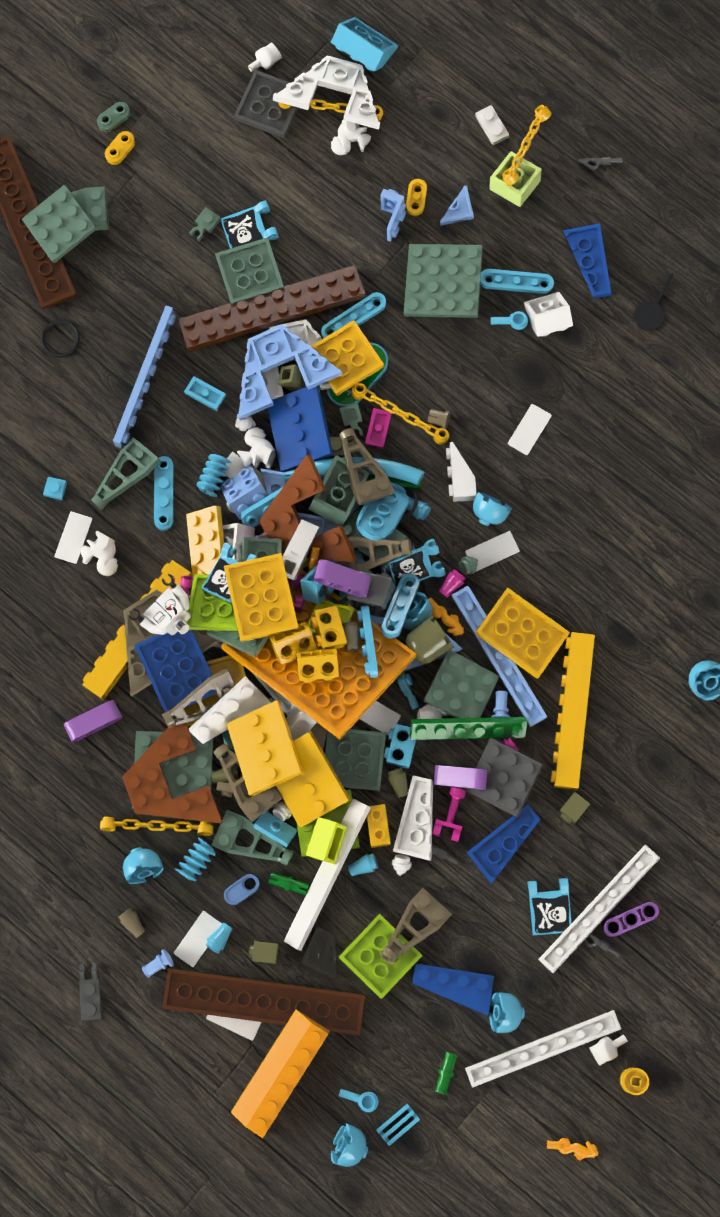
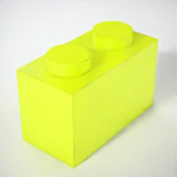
[306,817,347,865]

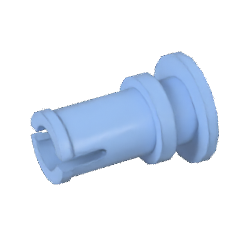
[491,691,511,718]
[142,949,174,978]

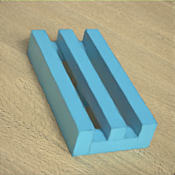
[376,1104,420,1146]

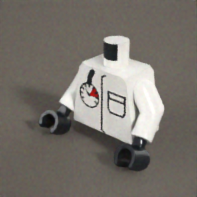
[129,574,191,635]

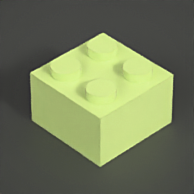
[490,151,542,207]

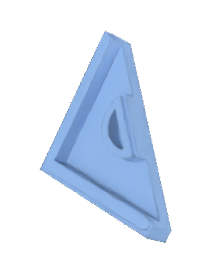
[440,185,474,226]

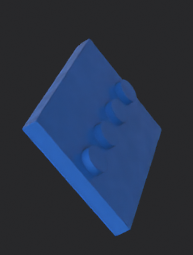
[268,385,334,472]
[134,630,217,712]

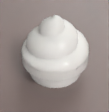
[235,416,256,431]
[272,802,292,821]
[392,854,412,876]

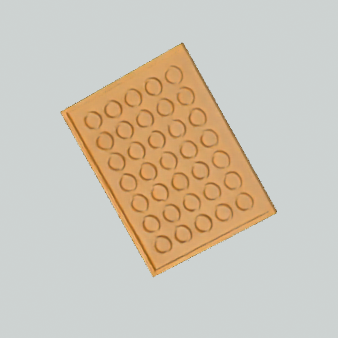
[221,569,416,739]

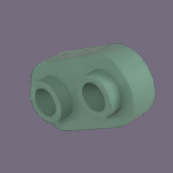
[97,102,130,132]

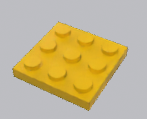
[311,320,384,396]

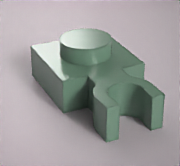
[189,207,221,242]
[339,403,363,436]

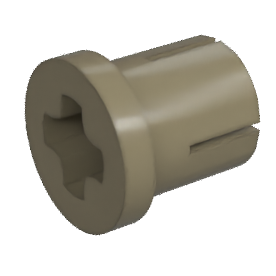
[428,409,451,429]

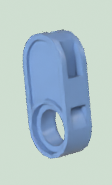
[224,874,260,905]

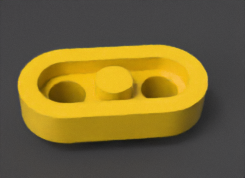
[105,131,135,165]
[406,179,427,216]

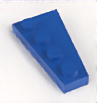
[563,223,612,299]
[467,804,540,884]
[412,963,494,1016]

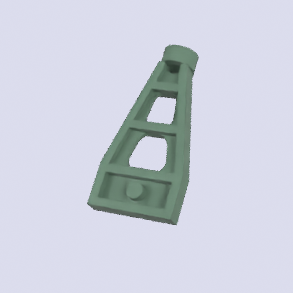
[91,437,161,510]
[211,810,294,866]

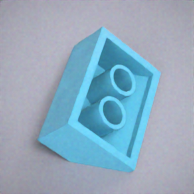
[331,17,398,71]

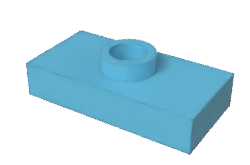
[184,376,226,411]
[253,812,297,848]

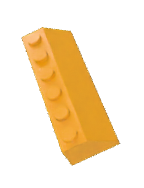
[231,1009,330,1138]

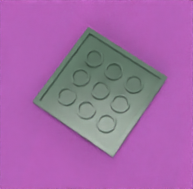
[404,244,483,318]
[132,731,214,809]

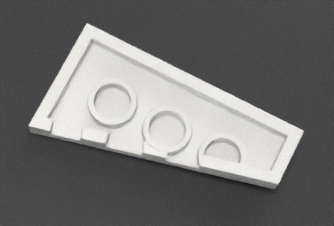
[189,676,271,744]
[393,776,433,861]

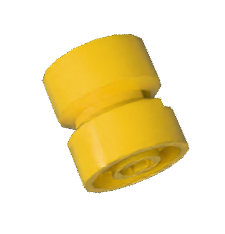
[620,1067,649,1095]

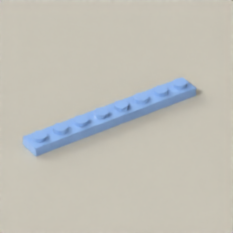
[113,306,176,448]
[451,586,547,727]

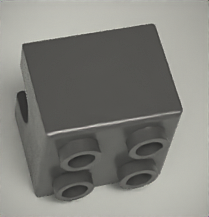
[347,569,396,618]

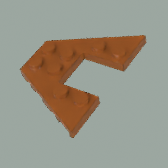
[259,454,357,562]
[122,723,223,824]

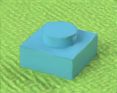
[43,477,67,500]

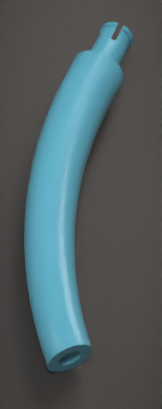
[282,457,425,485]

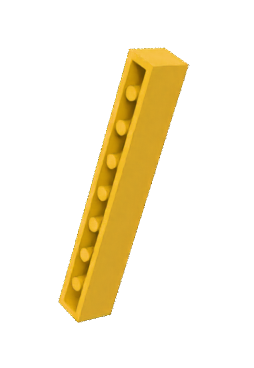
[82,560,192,701]
[551,632,595,790]

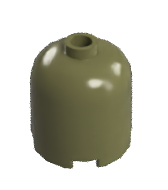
[405,616,454,664]

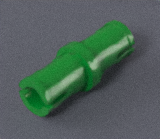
[269,872,310,896]
[434,1051,458,1095]

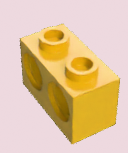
[310,605,347,650]
[269,622,317,664]
[297,648,339,683]
[367,804,391,848]

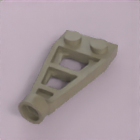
[339,428,395,505]
[335,537,412,571]
[162,669,235,728]
[213,743,283,822]
[380,888,452,964]

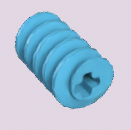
[196,454,232,497]
[175,837,216,882]

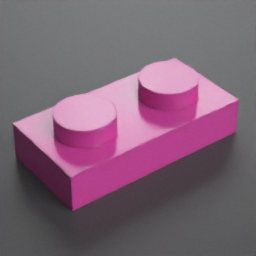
[365,408,392,449]

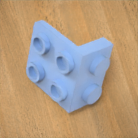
[381,189,406,242]
[220,467,269,520]

